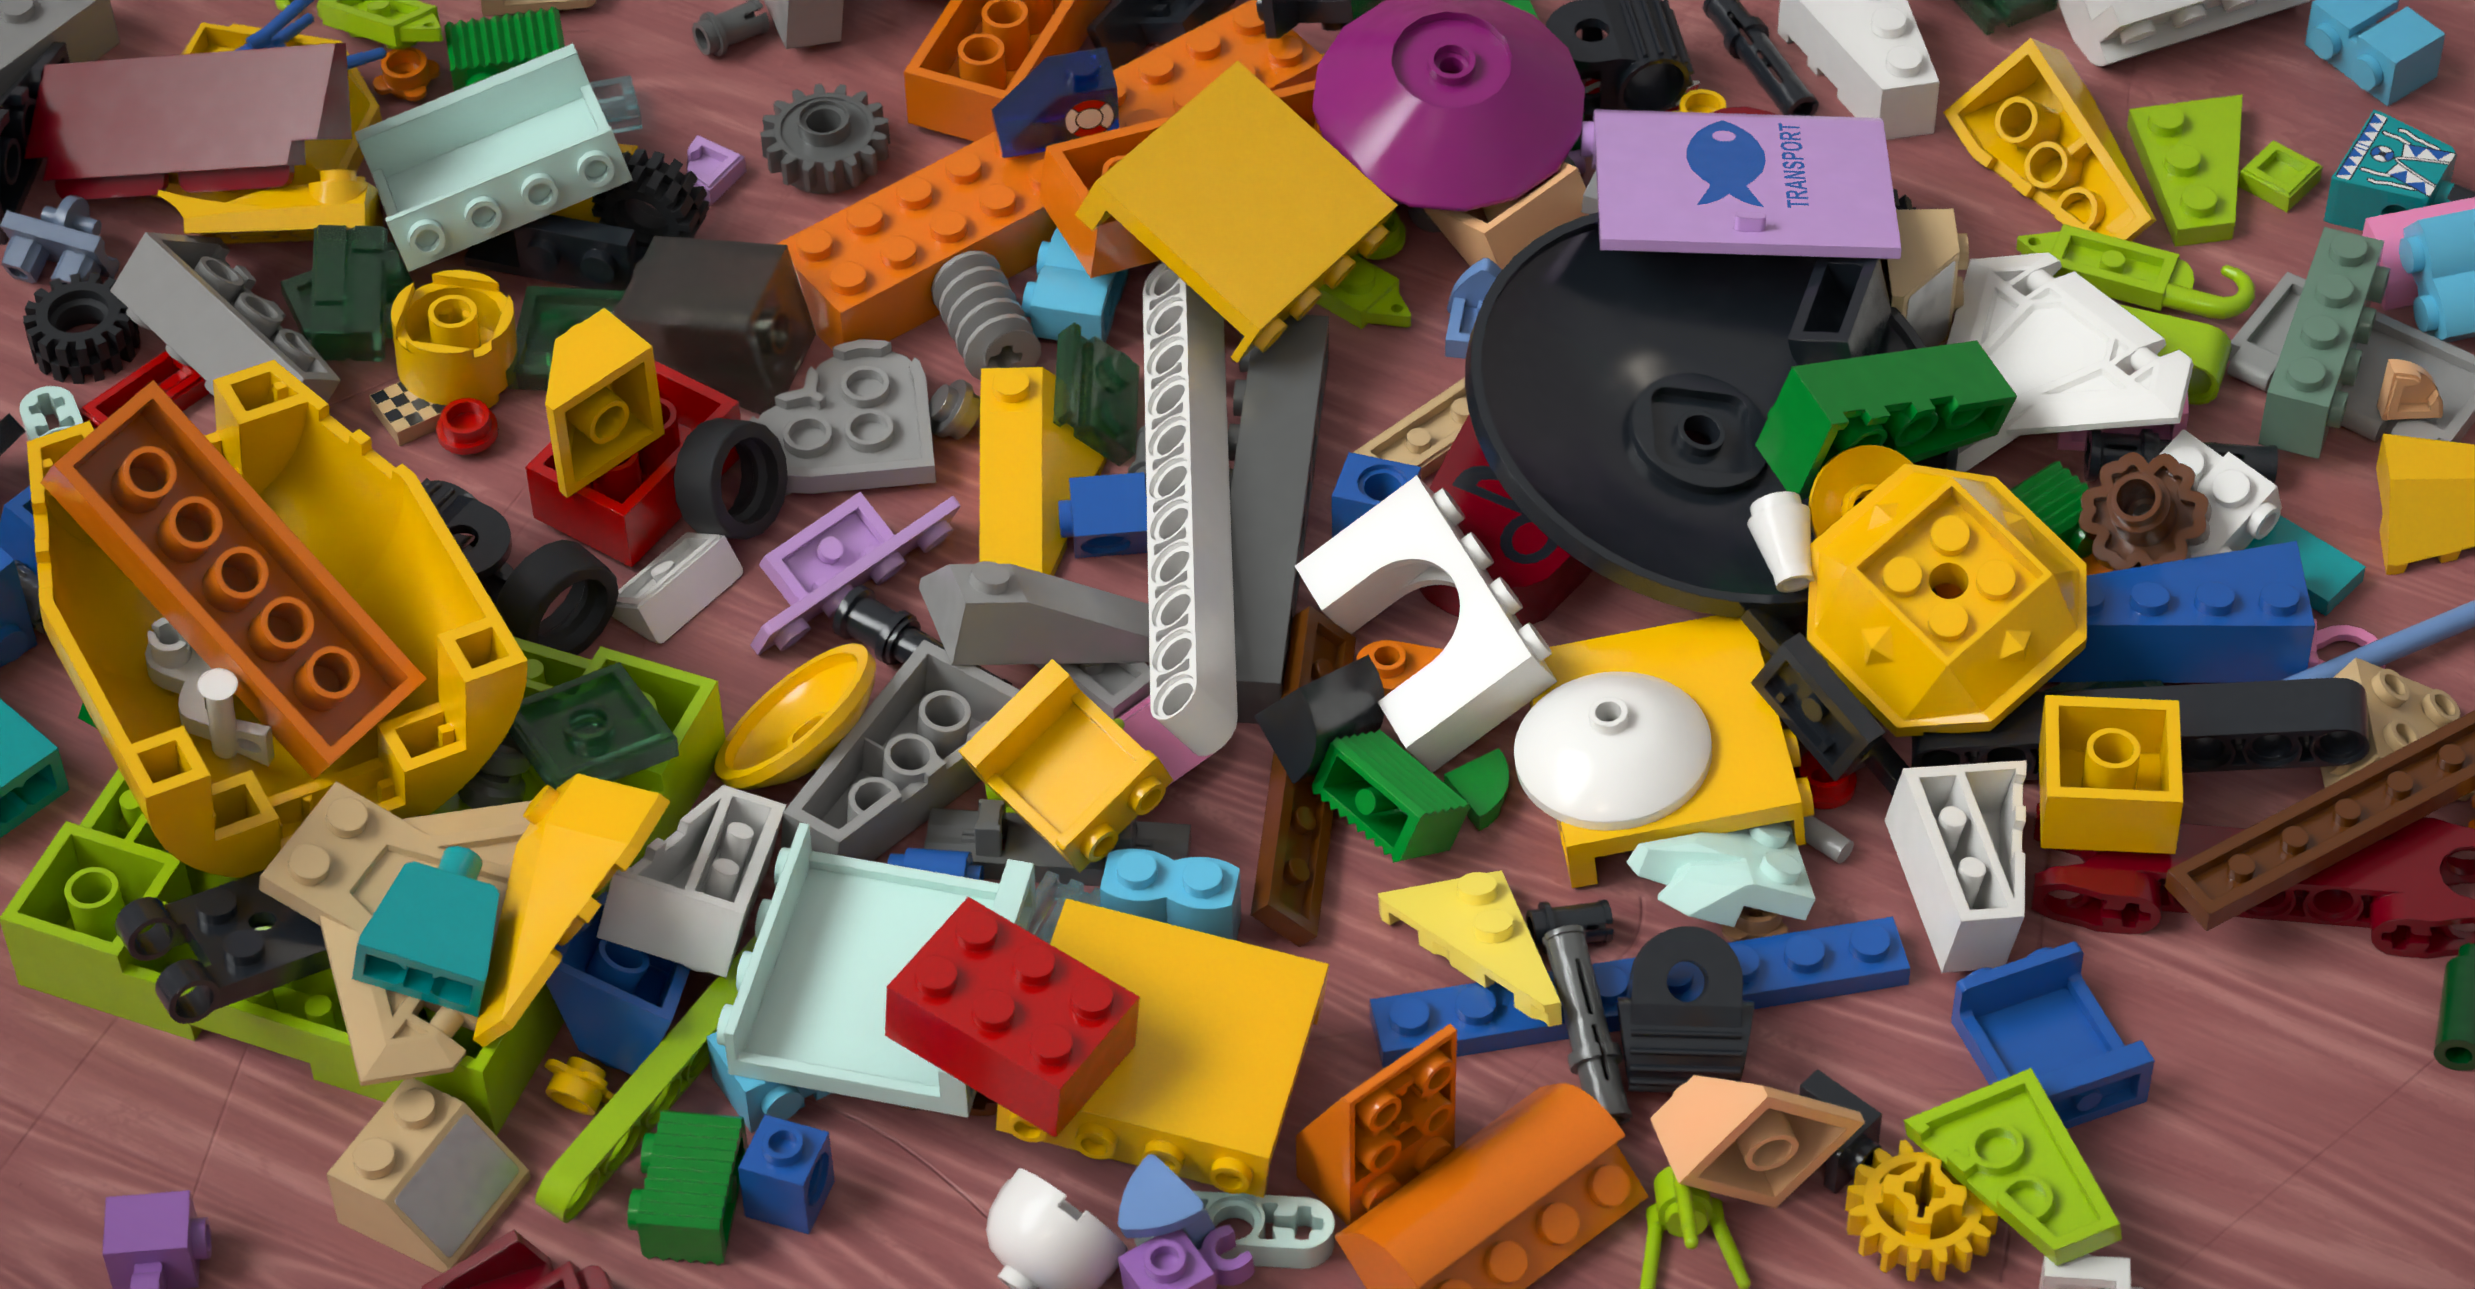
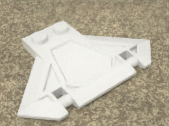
[1947,252,2194,472]

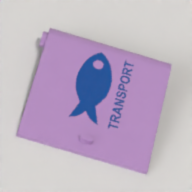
[1580,109,1902,259]

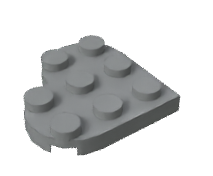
[749,339,936,496]

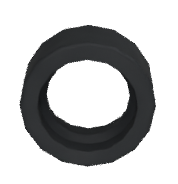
[674,418,788,540]
[496,540,619,655]

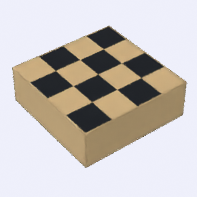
[369,382,446,447]

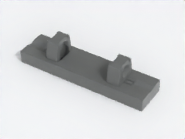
[924,799,1191,886]

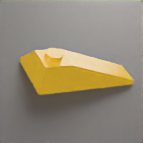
[1943,38,2157,241]
[979,367,1107,576]
[473,774,671,1048]

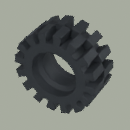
[592,149,709,254]
[23,273,141,384]

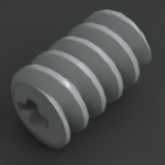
[931,251,1041,381]

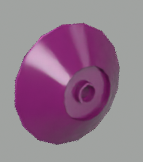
[1312,0,1585,212]

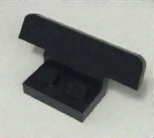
[1740,608,1910,796]

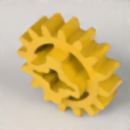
[1845,1140,1998,1282]

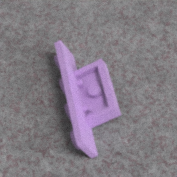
[750,492,961,655]

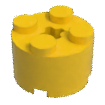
[391,270,519,408]

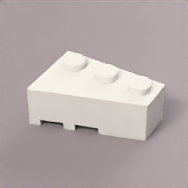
[1778,0,1939,140]
[1885,760,2027,973]
[596,785,786,978]

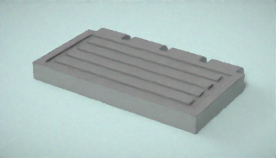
[2227,272,2475,443]

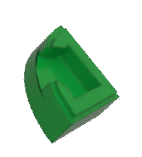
[1444,748,1509,831]

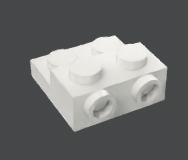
[2141,429,2282,558]

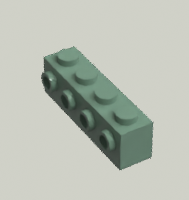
[2258,227,2390,459]

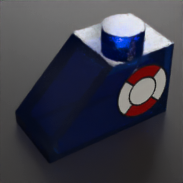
[992,47,1119,158]

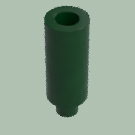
[2434,943,2475,1071]

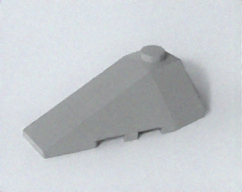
[919,561,1150,666]

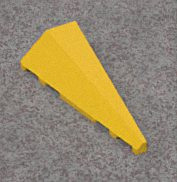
[2376,434,2475,575]

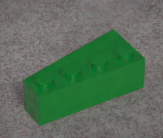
[1755,340,2017,500]

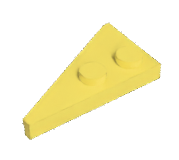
[1378,870,1562,1027]

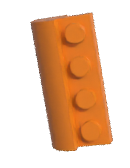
[1334,1083,1649,1289]

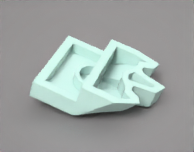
[1626,822,1815,927]

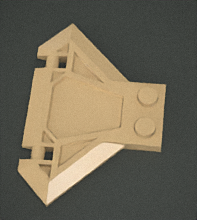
[259,781,531,1086]

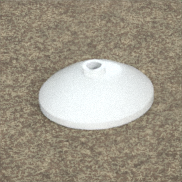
[1514,671,1712,831]

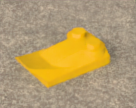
[157,170,383,244]

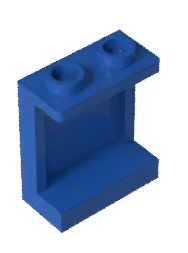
[1951,942,2155,1129]

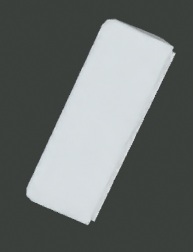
[612,532,743,644]

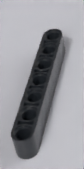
[1911,678,2370,780]

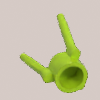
[1640,1166,1751,1289]

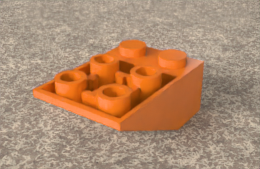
[1296,1024,1457,1226]

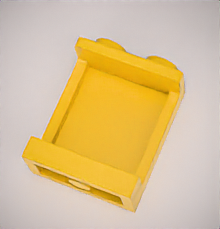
[958,659,1173,873]

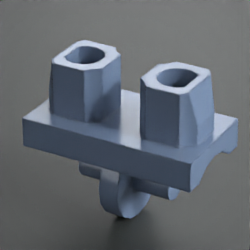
[0,195,121,285]

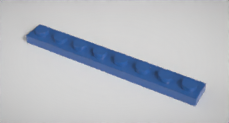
[1369,917,1911,1069]

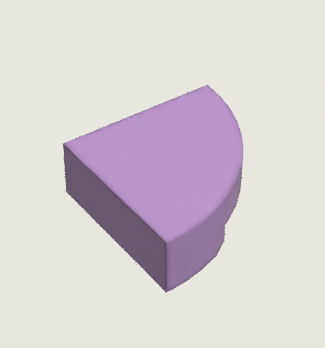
[687,135,746,206]

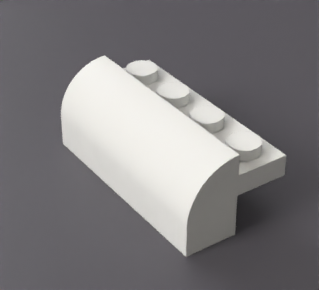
[2058,0,2310,66]

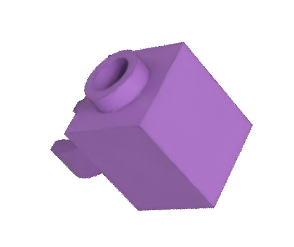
[102,1190,212,1289]
[1118,1225,1255,1289]

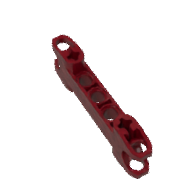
[2031,803,2475,959]

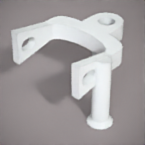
[145,617,274,767]

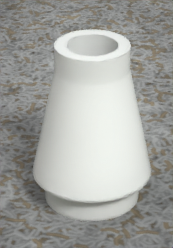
[1747,491,1814,593]

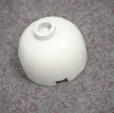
[986,1168,1128,1289]

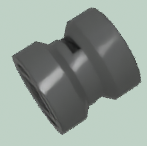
[458,727,535,809]

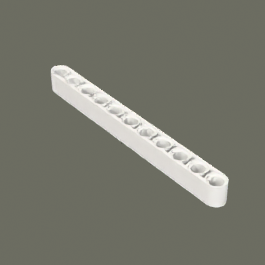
[1143,262,1238,756]

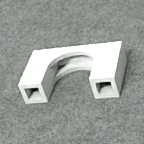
[1295,475,1557,773]

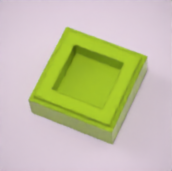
[2238,140,2323,213]

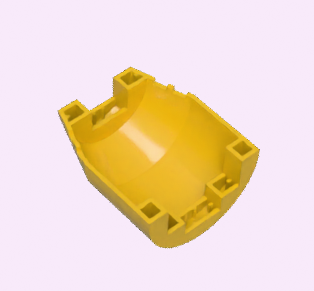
[27,360,528,878]

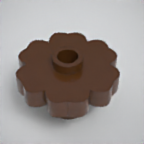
[2079,452,2212,571]

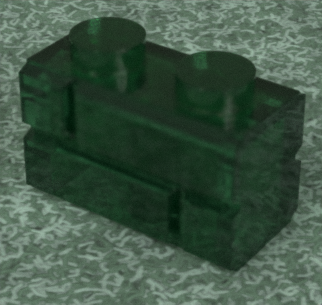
[310,225,400,362]

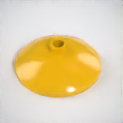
[714,644,876,790]

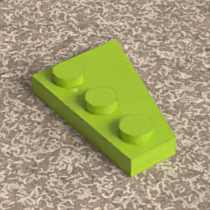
[2127,94,2243,247]
[1904,1068,2122,1266]

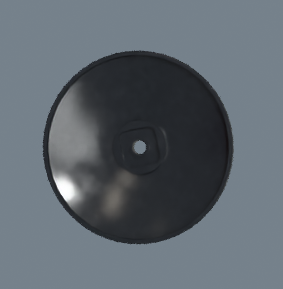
[1465,212,1958,618]

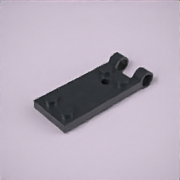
[115,815,421,1024]

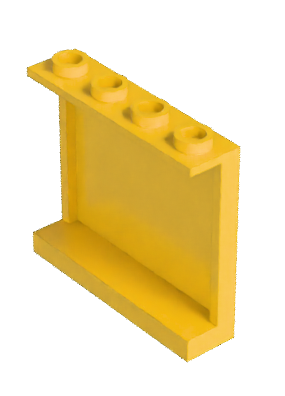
[1075,60,1398,363]
[1529,615,1814,889]
[996,898,1329,1198]

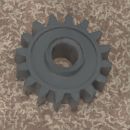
[760,84,890,194]

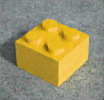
[2039,695,2183,854]

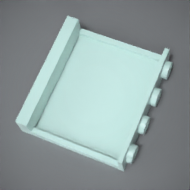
[354,43,633,272]
[717,823,1036,1118]

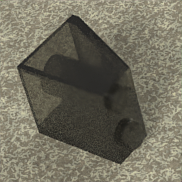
[612,236,816,415]

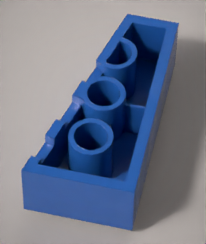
[2048,541,2315,683]

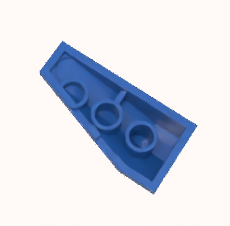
[546,891,691,1075]

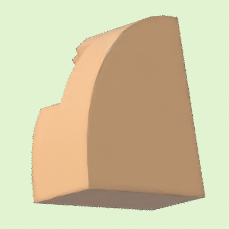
[2377,359,2443,420]

